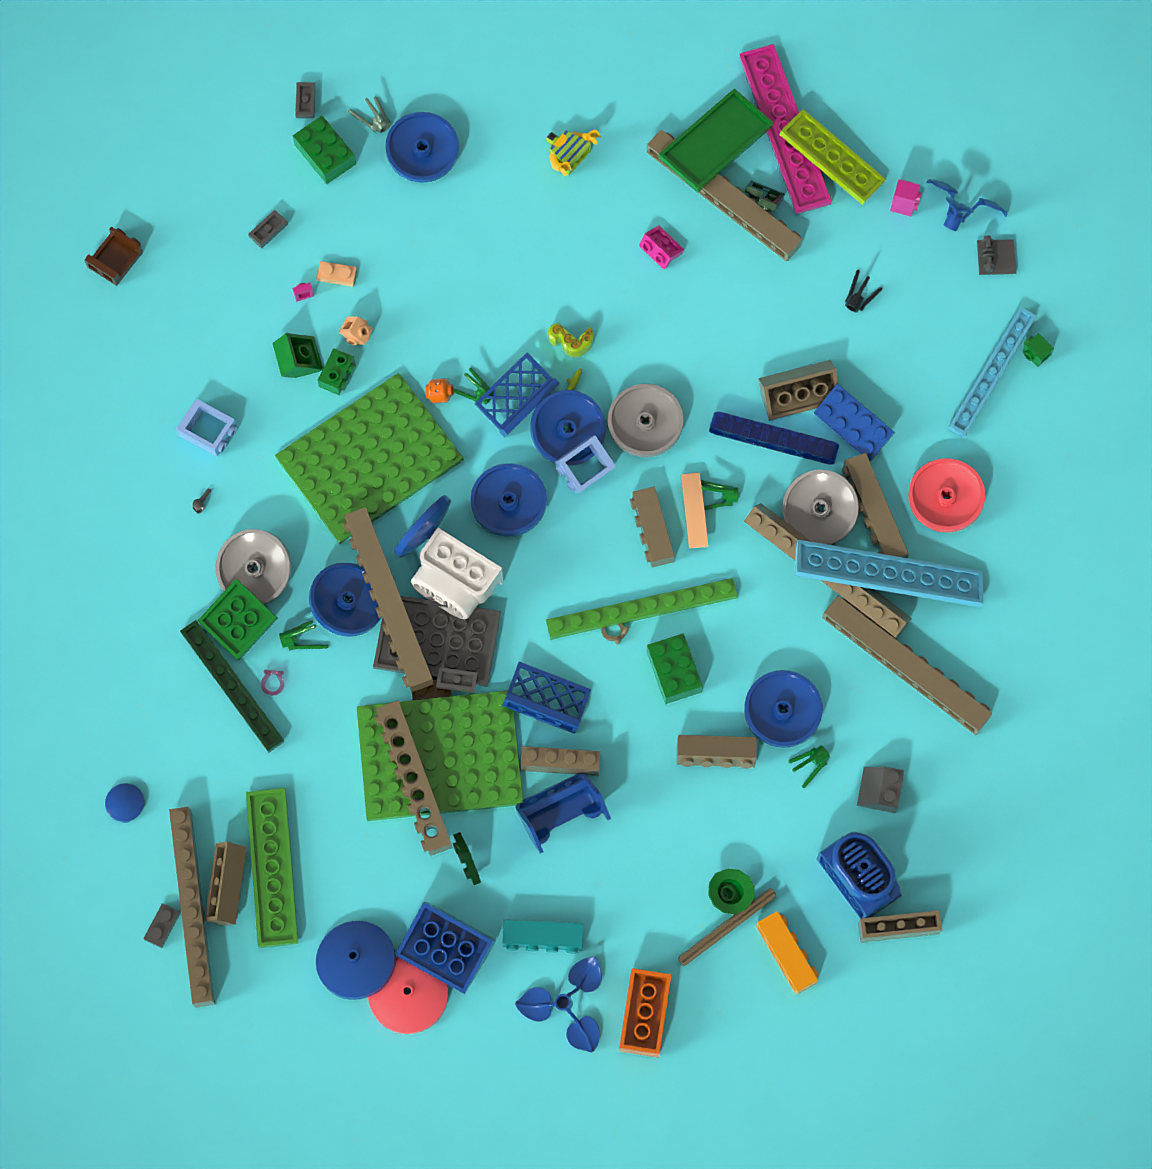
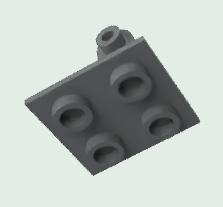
[977,235,1016,275]

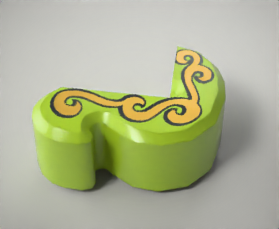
[548,323,593,357]

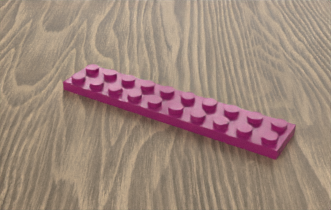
[739,44,832,214]

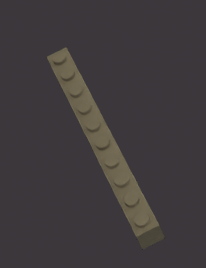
[647,130,802,262]
[744,503,912,638]
[343,507,433,692]
[822,596,993,735]
[169,806,215,1008]

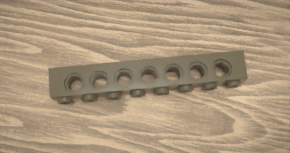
[374,700,452,856]

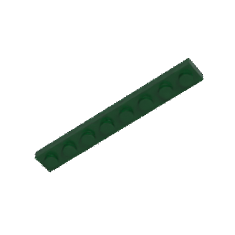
[180,620,284,753]

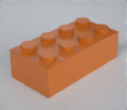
[619,968,671,1058]

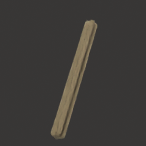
[678,888,776,966]

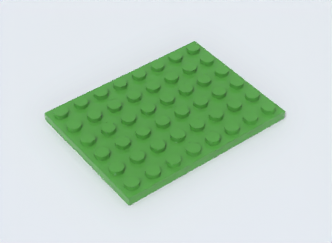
[275,373,464,544]
[357,690,523,821]

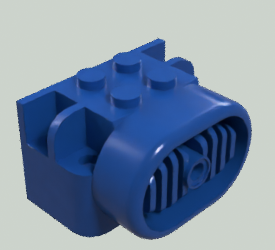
[817,832,902,919]

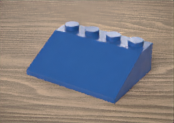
[395,902,496,994]

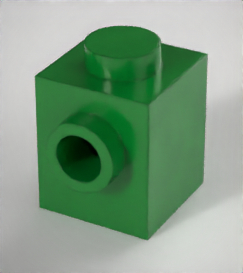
[1022,333,1054,367]

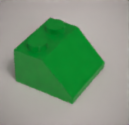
[272,333,323,378]

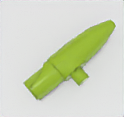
[566,368,582,390]

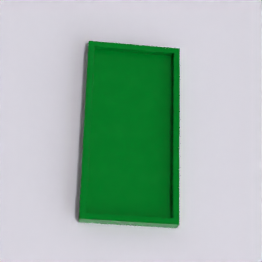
[658,88,774,193]

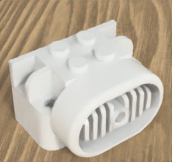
[411,528,503,619]

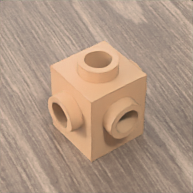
[339,317,373,346]

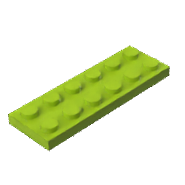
[779,109,886,205]

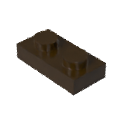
[412,679,451,700]

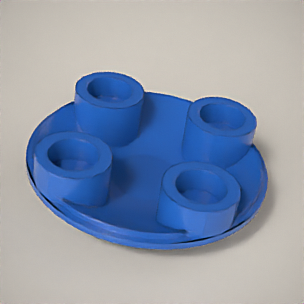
[105,783,145,823]

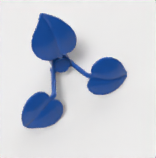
[926,179,1008,231]
[515,957,602,1052]

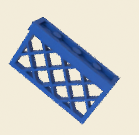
[474,352,560,437]
[502,661,591,734]

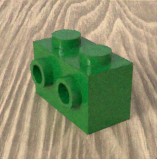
[317,348,356,395]

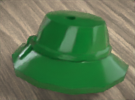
[708,869,754,915]

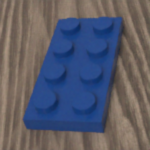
[814,384,895,461]

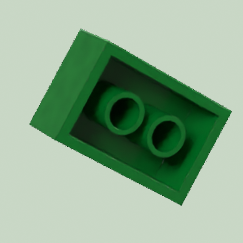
[292,116,356,184]
[646,633,703,704]

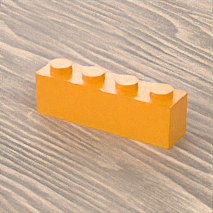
[756,911,819,995]

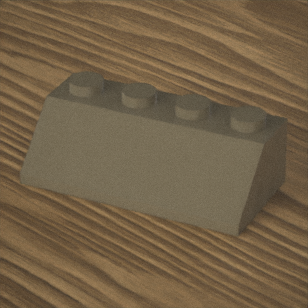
[758,360,838,420]

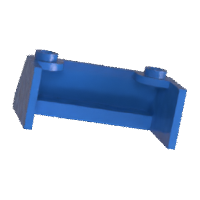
[515,773,611,854]

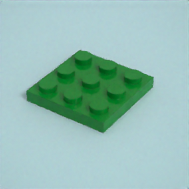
[198,579,278,660]

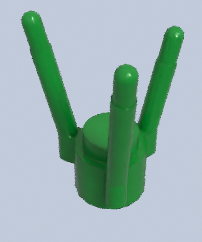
[454,368,493,404]
[701,480,738,510]
[279,620,328,651]
[788,745,830,788]

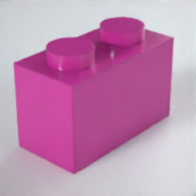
[890,179,922,217]

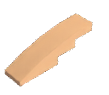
[681,473,708,548]

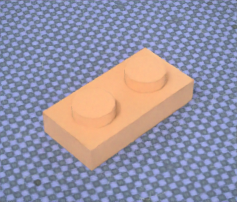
[317,261,357,287]

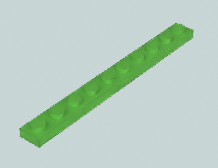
[546,578,738,640]

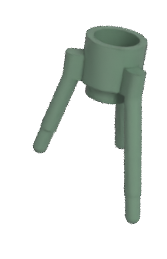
[348,97,391,133]

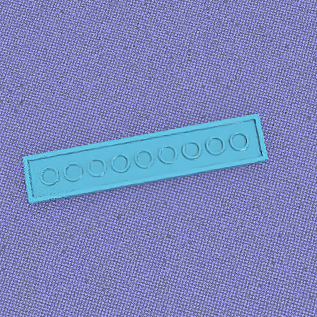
[795,540,983,607]

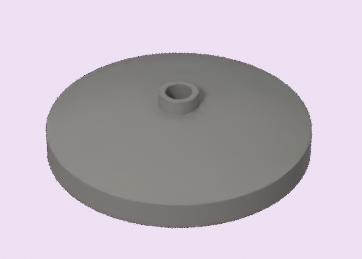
[608,384,683,457]
[782,470,859,545]
[216,529,292,605]

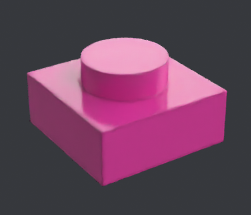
[293,283,314,302]

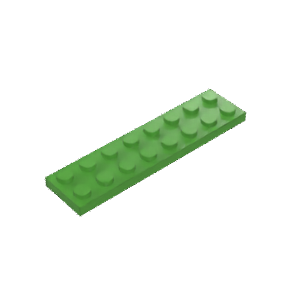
[246,788,298,948]

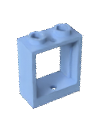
[176,398,237,456]
[555,435,616,493]

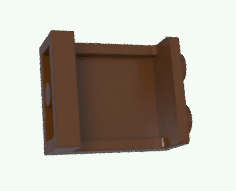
[84,226,143,286]

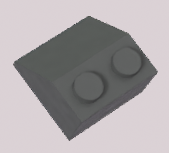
[857,767,904,813]

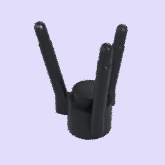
[845,270,883,313]

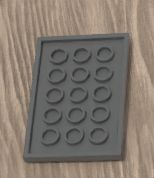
[373,596,501,687]

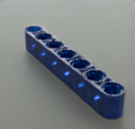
[709,412,839,465]

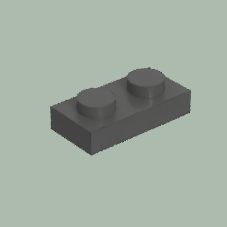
[295,82,315,118]
[248,210,288,249]
[436,667,478,693]
[143,903,180,948]

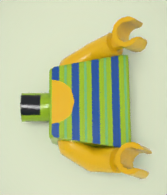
[546,130,601,176]

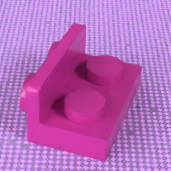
[639,225,684,269]

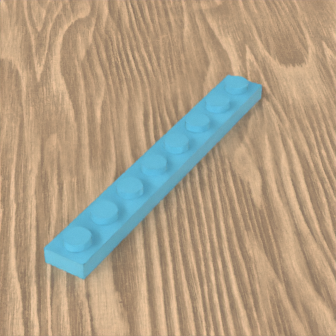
[948,307,1037,438]

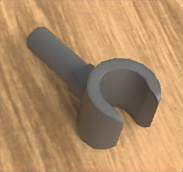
[193,488,211,514]

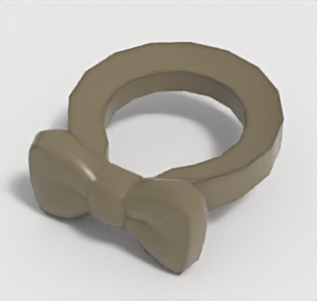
[601,623,629,645]

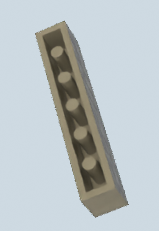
[842,453,909,558]

